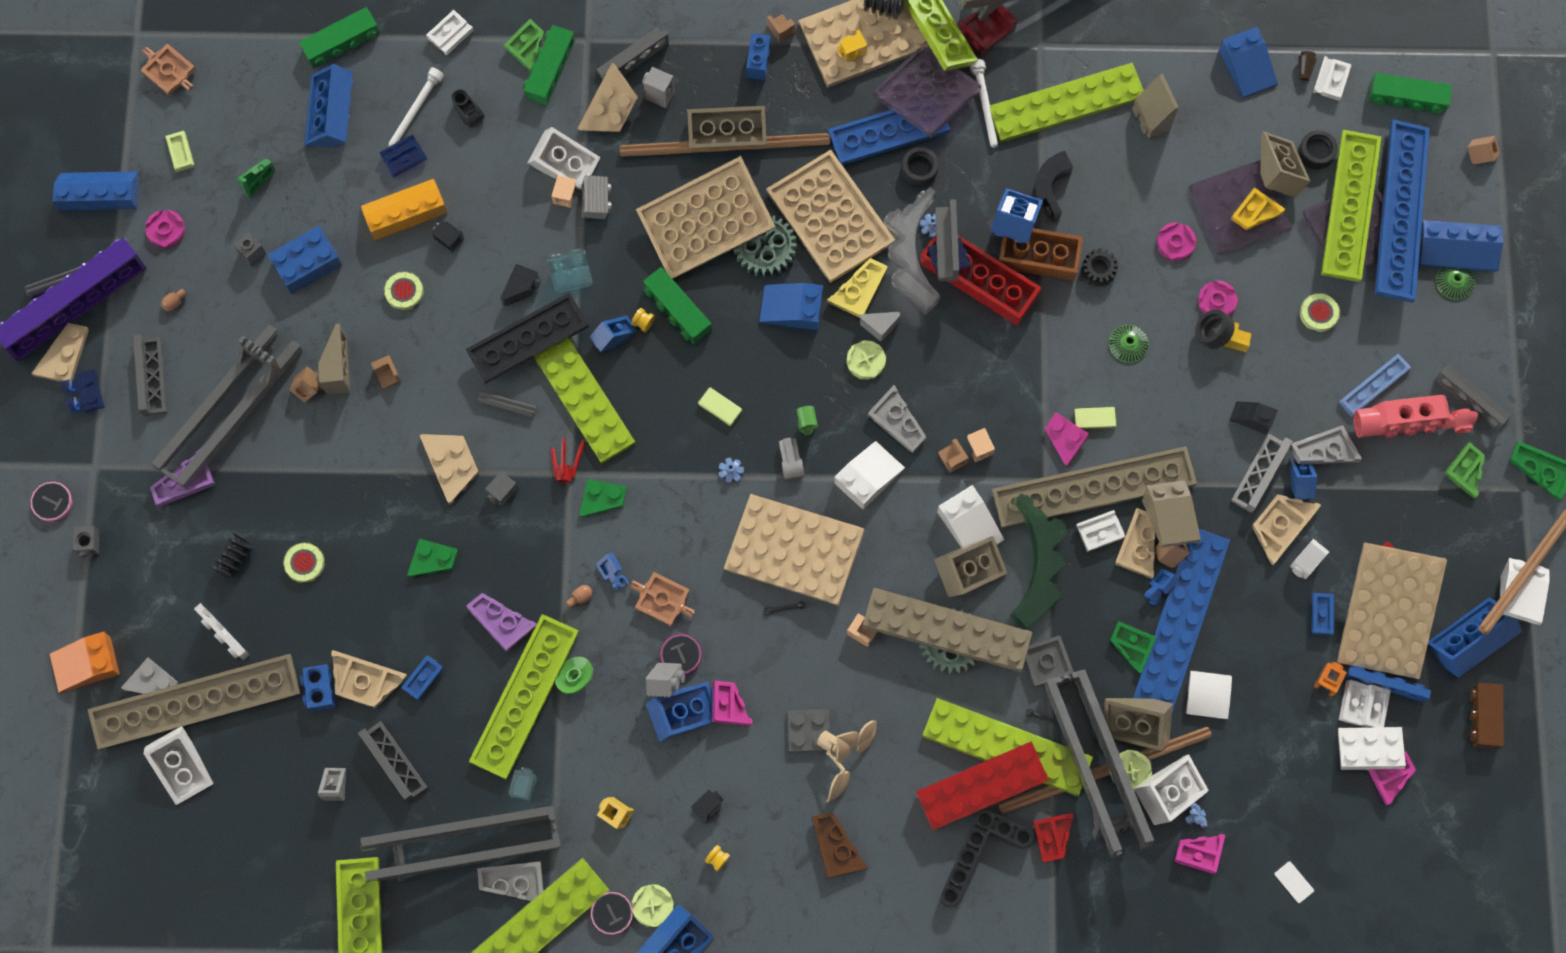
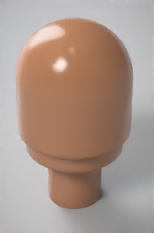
[161,289,187,311]
[566,585,592,608]

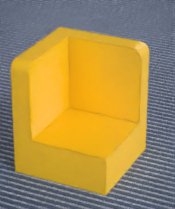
[1224,322,1251,352]

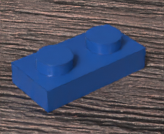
[1312,593,1334,636]
[401,655,444,701]

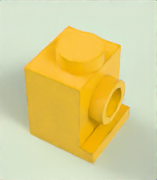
[836,30,867,62]
[597,797,635,829]

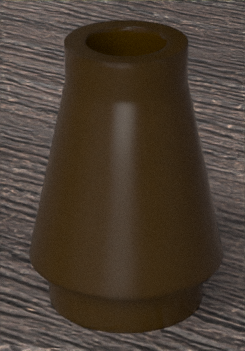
[1298,51,1317,81]

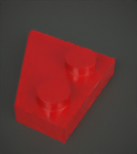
[1033,813,1073,863]

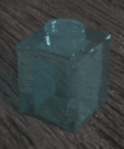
[508,768,537,801]

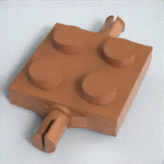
[141,44,196,96]
[630,572,695,627]

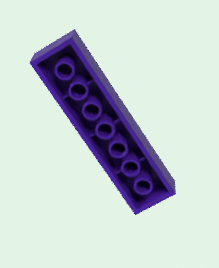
[0,237,147,362]

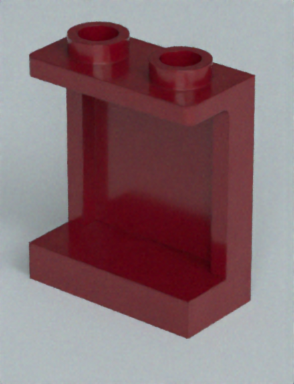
[957,5,1017,55]

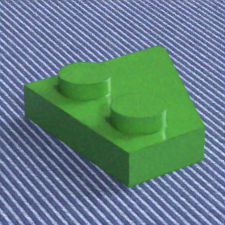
[504,19,544,71]
[1444,442,1485,498]

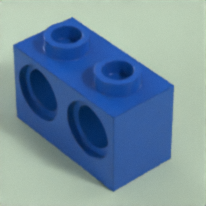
[746,33,771,80]
[300,664,336,712]

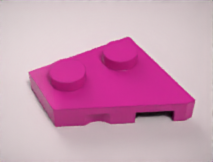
[1045,412,1090,466]
[712,681,752,726]
[1367,751,1416,805]
[1174,834,1225,875]

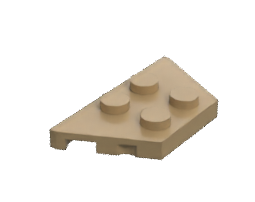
[578,63,638,132]
[419,434,479,505]
[1252,494,1321,565]
[331,650,407,708]

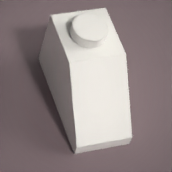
[1290,539,1329,579]

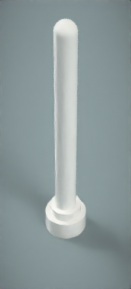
[970,59,998,148]
[388,67,444,148]

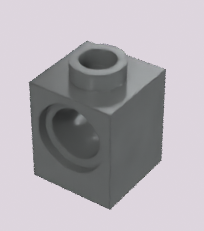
[234,232,266,266]
[485,471,518,506]
[73,526,100,558]

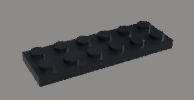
[465,292,589,384]

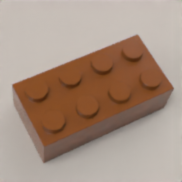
[999,228,1083,281]

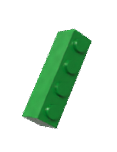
[299,7,380,68]
[523,25,575,106]
[1368,73,1452,114]
[643,267,712,344]

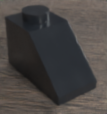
[500,264,541,306]
[1229,401,1278,435]

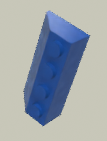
[304,64,353,147]
[53,171,139,210]
[1419,220,1503,272]
[1427,597,1522,678]
[637,905,714,953]

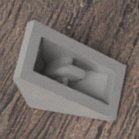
[860,312,900,342]
[318,768,346,801]

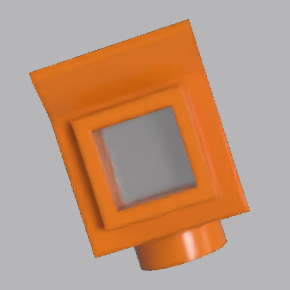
[1314,662,1347,697]

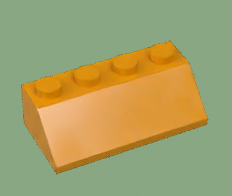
[361,179,447,241]

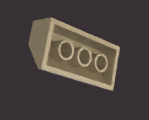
[687,106,767,149]

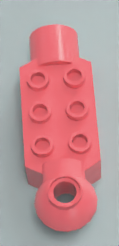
[1354,395,1478,438]

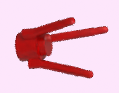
[551,438,585,483]

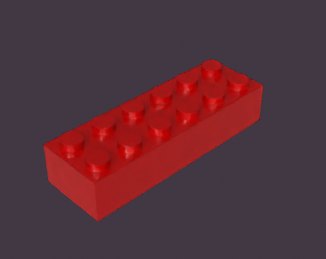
[919,235,1041,326]
[916,741,1049,830]

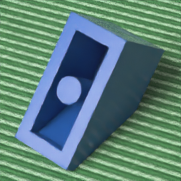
[589,316,638,352]
[1289,458,1317,500]

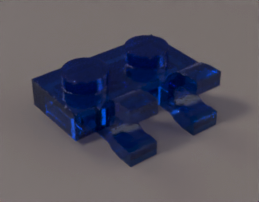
[61,369,105,413]

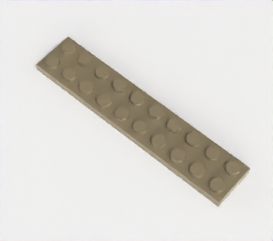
[992,446,1197,529]
[87,654,301,749]

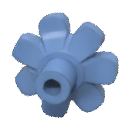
[920,214,936,238]
[719,458,744,483]
[1185,802,1207,828]

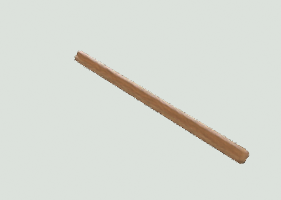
[620,133,831,157]
[1479,509,1566,635]
[998,727,1212,814]

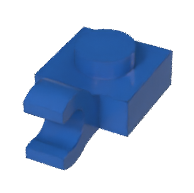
[596,552,629,590]
[1144,569,1179,606]

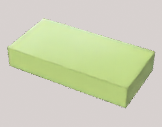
[165,131,195,173]
[698,388,742,426]
[1074,407,1116,430]

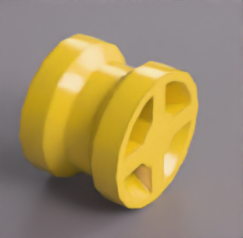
[631,308,655,333]
[705,845,731,872]

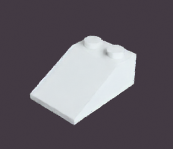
[527,127,600,191]
[834,441,905,510]
[937,485,1004,548]
[1500,558,1549,625]
[143,726,213,805]
[1134,755,1209,825]

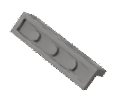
[1230,434,1293,513]

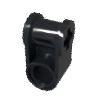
[452,89,485,128]

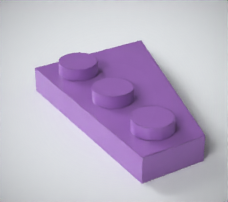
[150,448,215,507]
[466,593,537,652]

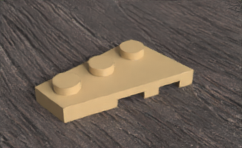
[31,323,89,384]
[1115,508,1155,579]

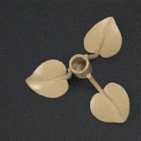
[817,720,877,802]

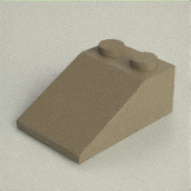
[1132,74,1179,139]
[1261,131,1310,197]
[315,324,350,395]
[1142,480,1201,547]
[934,536,1008,598]
[1104,698,1173,751]

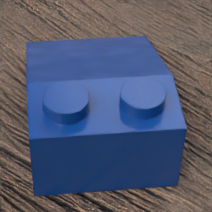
[1219,27,1278,98]
[990,188,1043,244]
[759,283,823,330]
[646,681,713,742]

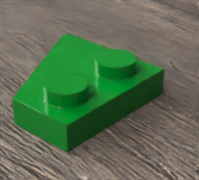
[236,158,275,198]
[579,479,627,518]
[407,539,459,578]
[1110,621,1156,674]

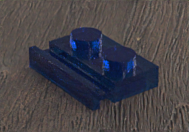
[379,134,427,178]

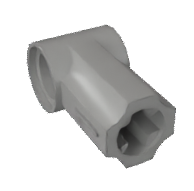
[779,438,804,479]

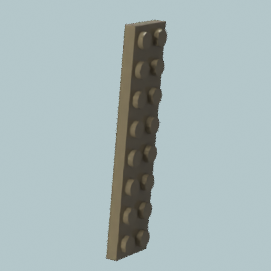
[862,588,1032,672]

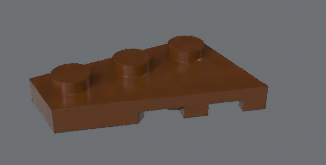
[811,812,868,879]

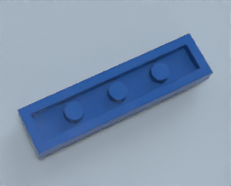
[1344,666,1431,702]

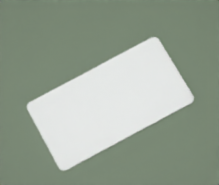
[1275,861,1314,903]

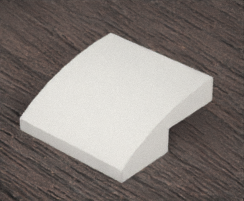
[1186,671,1232,719]
[1339,680,1391,728]

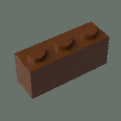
[1470,683,1504,749]

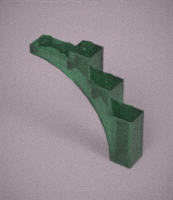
[1010,493,1069,630]

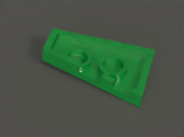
[1509,441,1566,502]

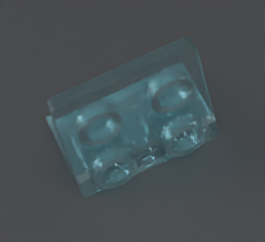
[547,249,593,294]

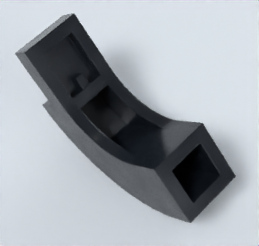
[1034,150,1073,222]

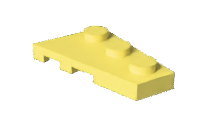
[827,259,888,318]

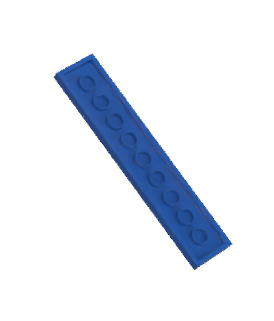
[1375,120,1430,303]
[1133,528,1230,712]

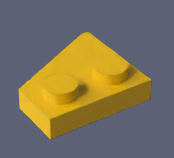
[1231,188,1285,230]

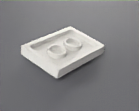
[1338,727,1406,770]

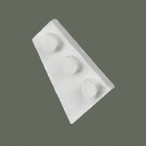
[194,603,249,661]

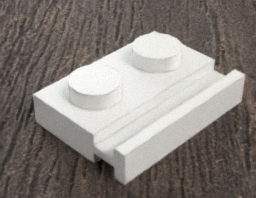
[426,10,474,56]
[1313,56,1351,101]
[1076,510,1126,552]

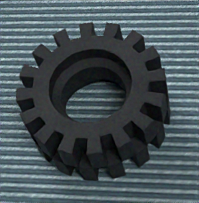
[1081,248,1118,287]

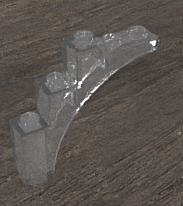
[884,187,940,316]

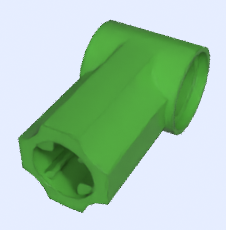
[796,406,818,436]

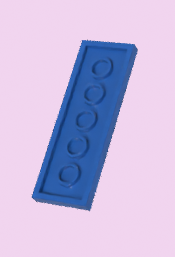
[828,96,950,165]

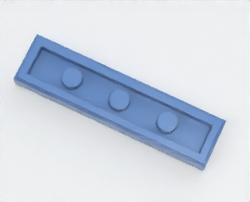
[1339,354,1411,417]

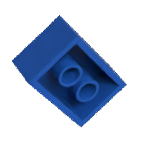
[268,226,342,294]

